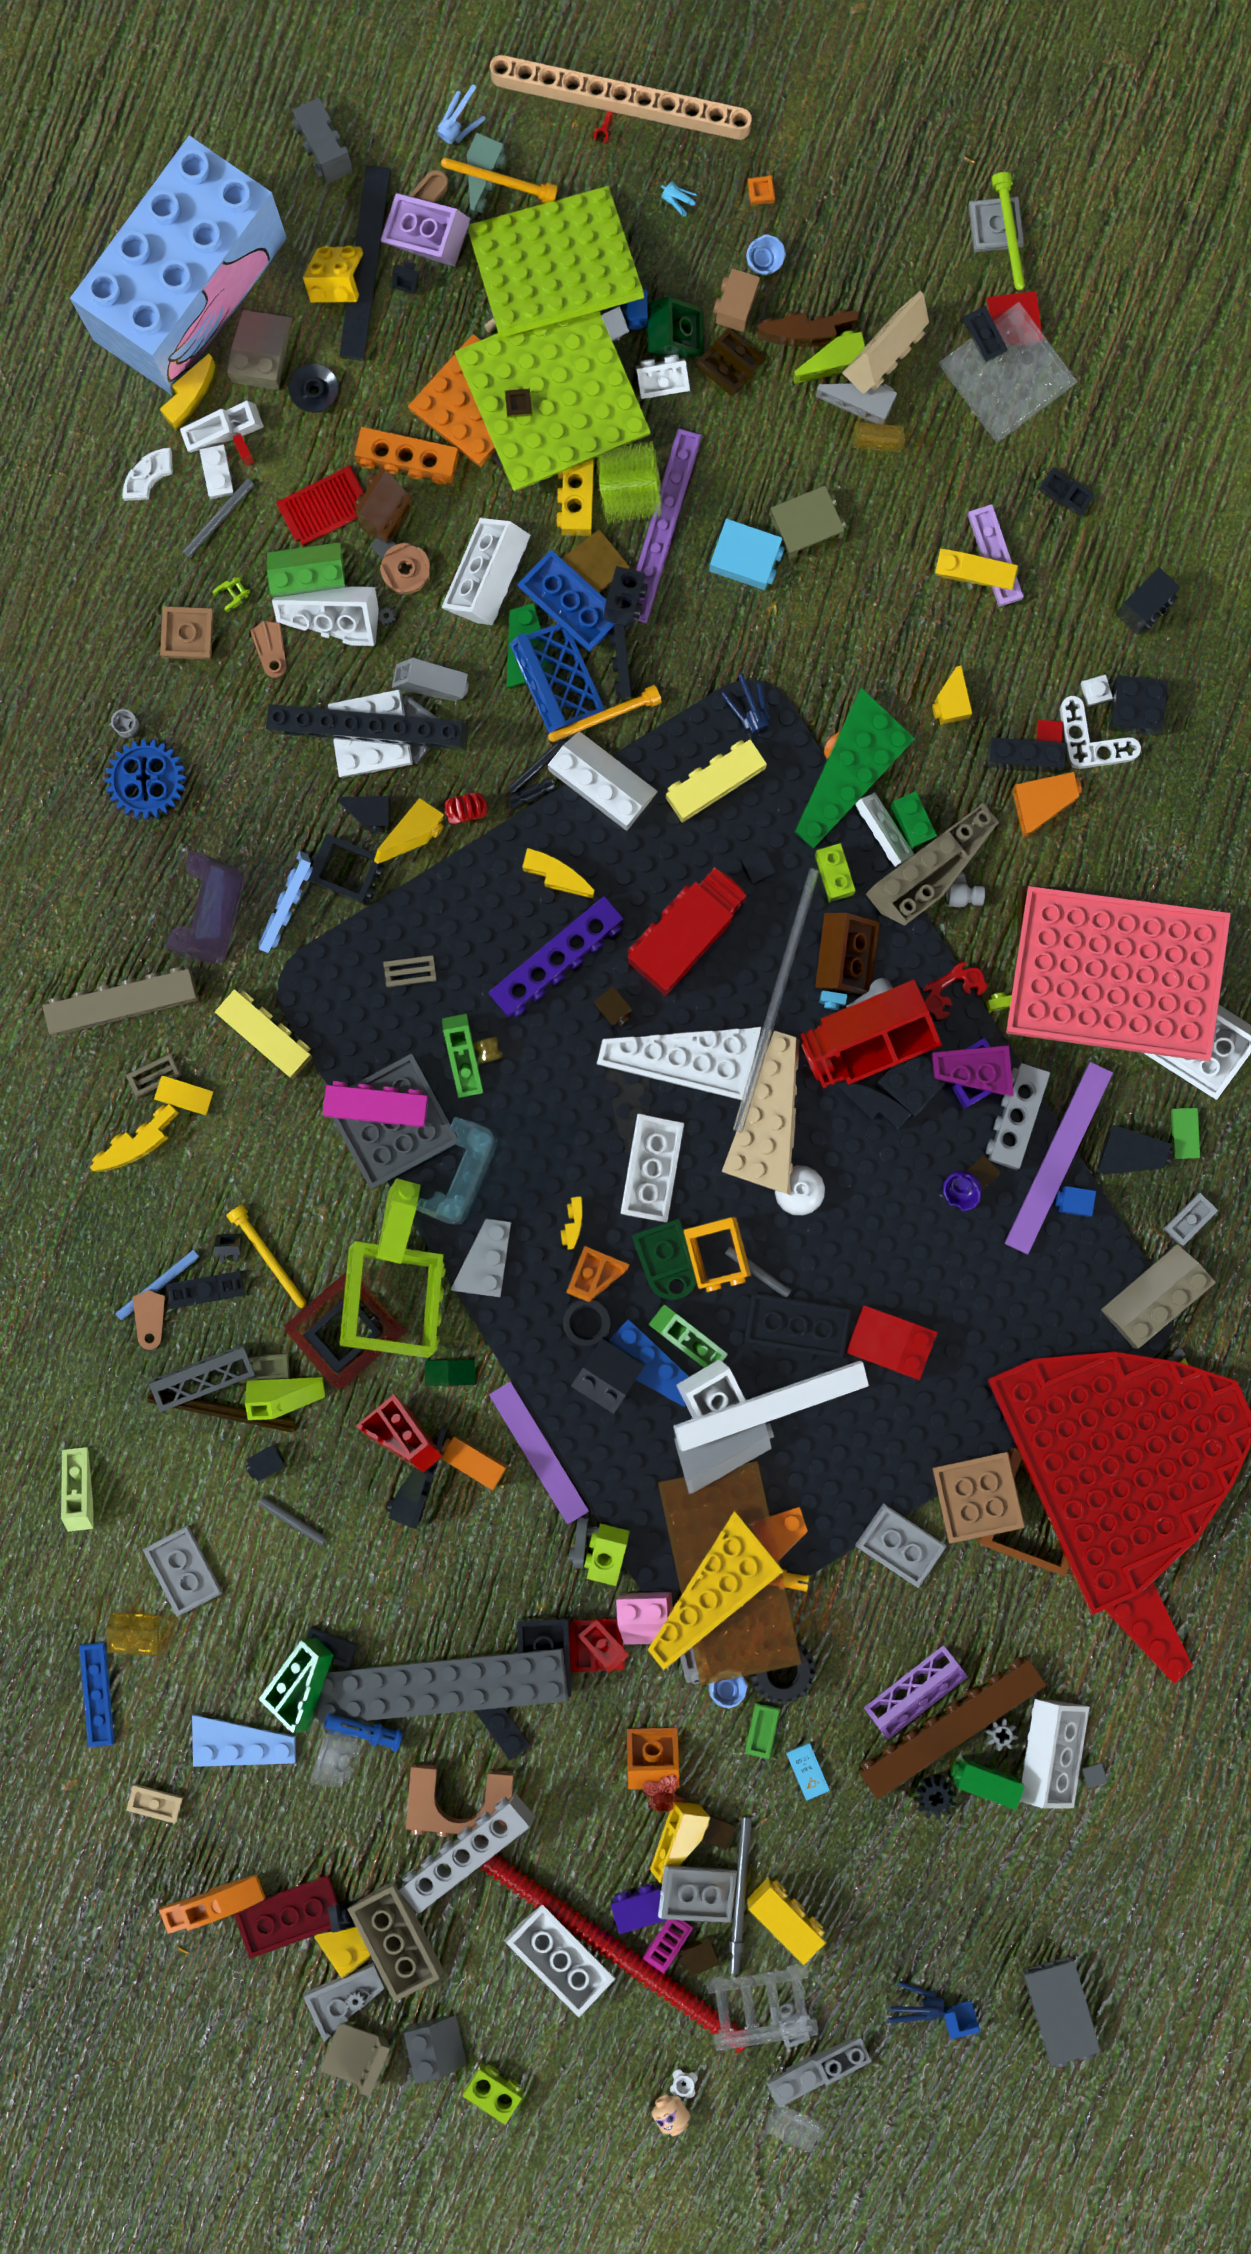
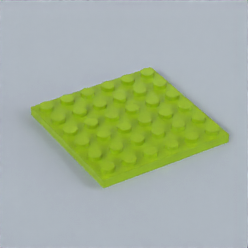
[467,186,644,338]
[454,311,651,492]

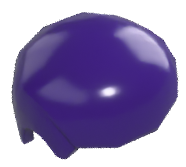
[943,1170,982,1211]

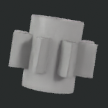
[985,1718,1018,1751]

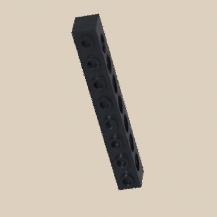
[266,704,469,751]

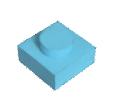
[819,990,847,1010]

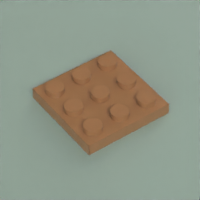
[933,1452,1025,1544]

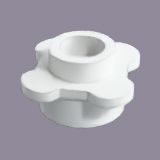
[670,2069,698,2098]

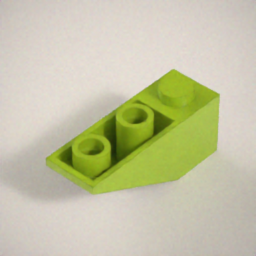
[245,1377,325,1420]

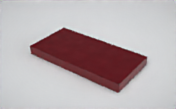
[234,1874,340,1959]

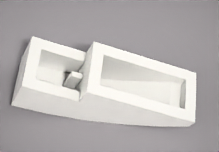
[180,401,263,452]

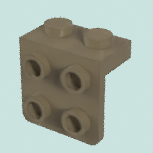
[321,2023,391,2097]

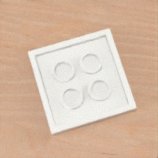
[328,690,413,778]

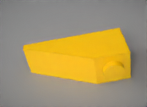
[935,549,1018,591]
[374,798,444,864]
[650,1802,710,1883]

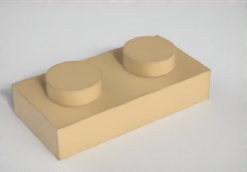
[126,1784,184,1824]

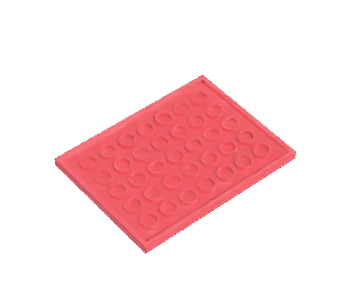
[1006,886,1231,1062]

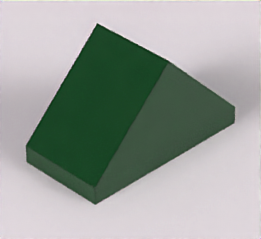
[425,1360,475,1386]

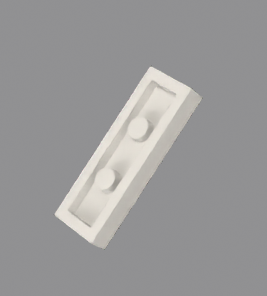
[855,793,915,866]

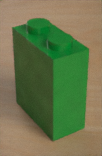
[951,1756,1025,1810]

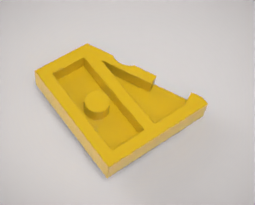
[314,1927,371,1979]

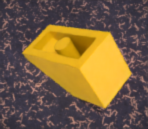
[932,666,972,725]

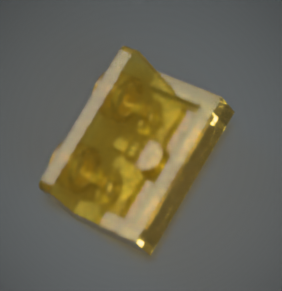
[106,1613,161,1656]

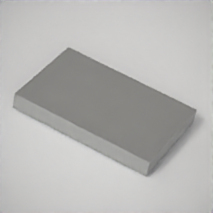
[855,1503,947,1588]
[143,1525,223,1617]
[658,1865,738,1923]

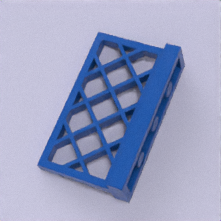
[510,624,605,733]

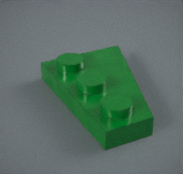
[507,604,553,689]

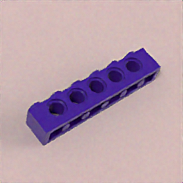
[488,896,624,1018]

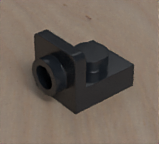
[327,1899,361,1933]

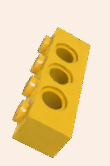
[557,459,594,536]

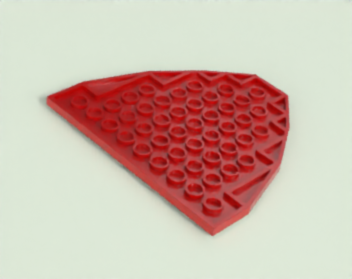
[987,1352,1251,1615]

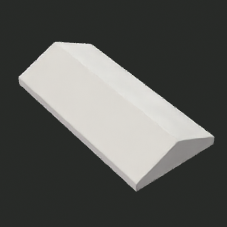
[620,1114,684,1222]

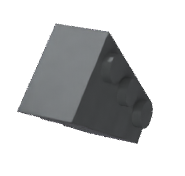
[291,98,353,184]

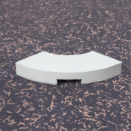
[123,448,172,501]

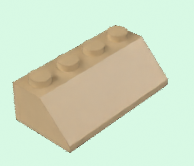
[843,291,929,394]

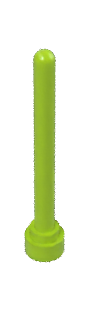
[992,172,1025,290]

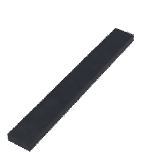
[339,165,391,361]

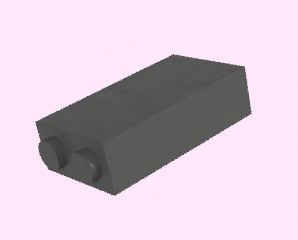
[1022,1955,1101,2067]

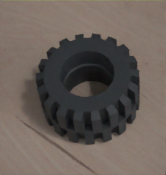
[750,1636,815,1704]

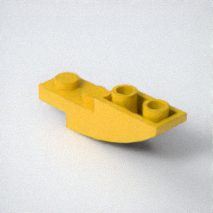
[90,1104,180,1172]

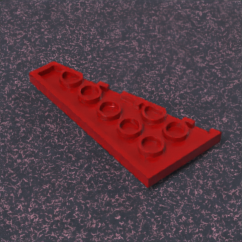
[1069,1572,1193,1684]

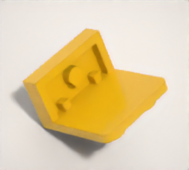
[303,246,363,302]

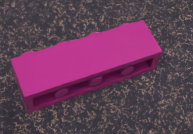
[323,1081,429,1128]

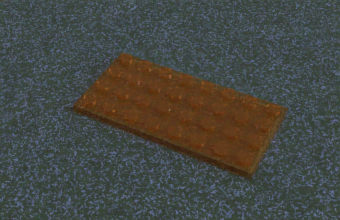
[658,1461,801,1685]

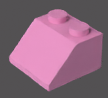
[616,1592,673,1644]

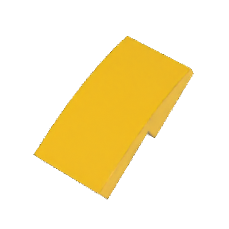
[154,1076,213,1115]
[561,1196,582,1250]

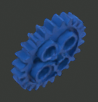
[104,739,187,821]

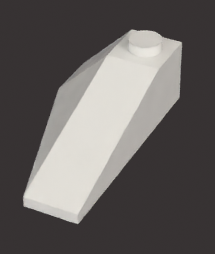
[272,587,379,646]

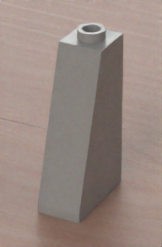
[674,1423,774,1494]

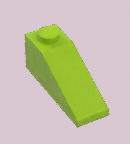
[793,331,865,384]
[377,1178,421,1264]

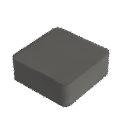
[370,538,396,559]
[1082,1762,1107,1788]

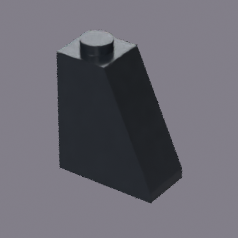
[1095,1125,1173,1176]

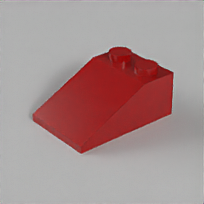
[846,1305,937,1380]

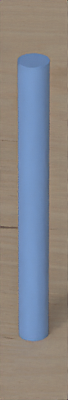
[116,1249,200,1321]

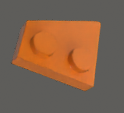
[566,1246,629,1302]
[751,1507,808,1563]

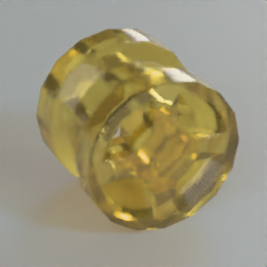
[473,1037,503,1064]

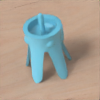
[661,181,698,217]

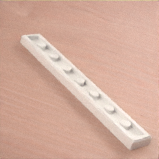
[674,1361,869,1452]

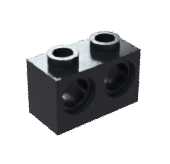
[603,566,648,627]

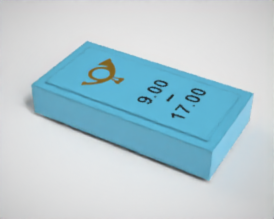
[786,1742,830,1801]

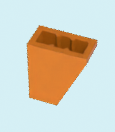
[1012,772,1082,837]
[441,1436,508,1490]

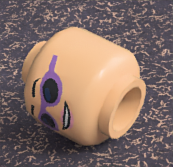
[652,2094,690,2136]

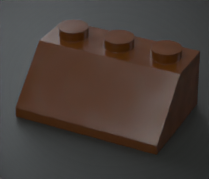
[815,913,880,996]

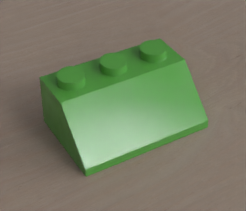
[267,543,347,599]

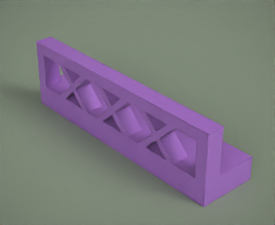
[864,1645,968,1739]

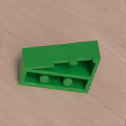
[259,1638,333,1733]

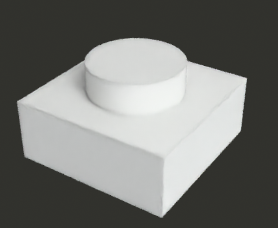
[1080,675,1113,707]

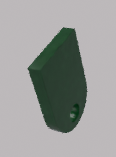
[632,1219,697,1300]

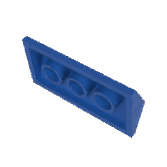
[517,550,615,652]

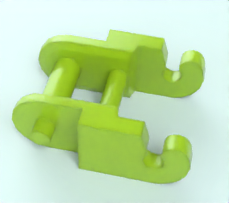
[212,577,251,612]

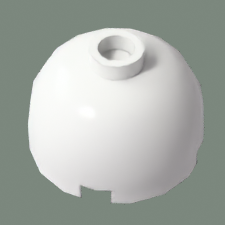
[775,1165,825,1215]

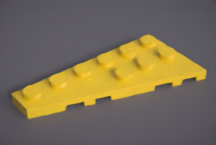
[648,1511,784,1670]

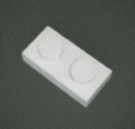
[199,444,234,500]

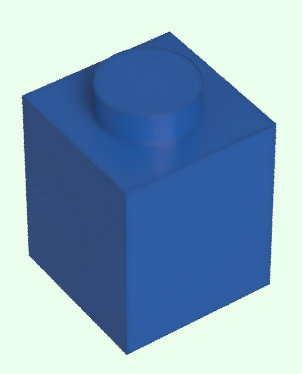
[1056,1186,1096,1217]

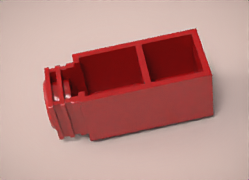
[628,867,746,996]
[801,980,942,1089]

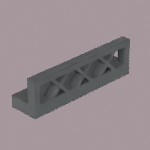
[149,1343,255,1412]

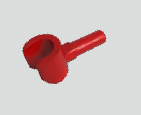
[594,111,613,144]

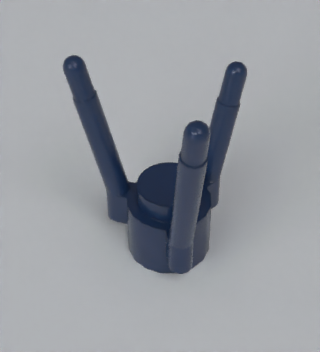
[721,673,770,733]
[887,1981,944,2023]

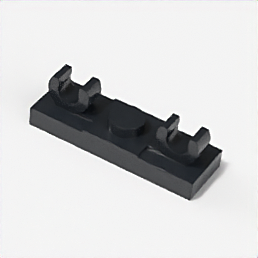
[166,1271,246,1309]

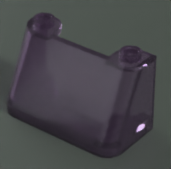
[166,850,244,964]

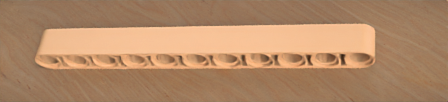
[490,55,751,140]

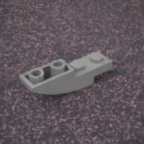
[766,2037,872,2108]

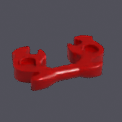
[923,962,987,1020]

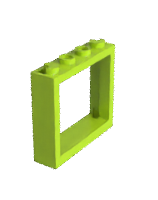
[340,1241,446,1358]

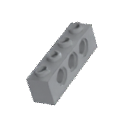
[986,1063,1050,1170]

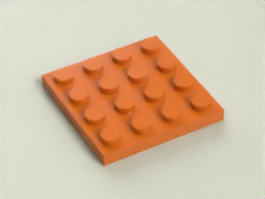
[408,334,496,468]

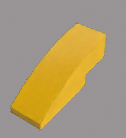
[160,354,216,431]
[523,848,595,899]

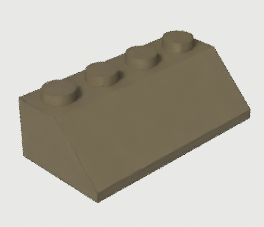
[1101,1244,1216,1349]
[347,1879,444,2002]

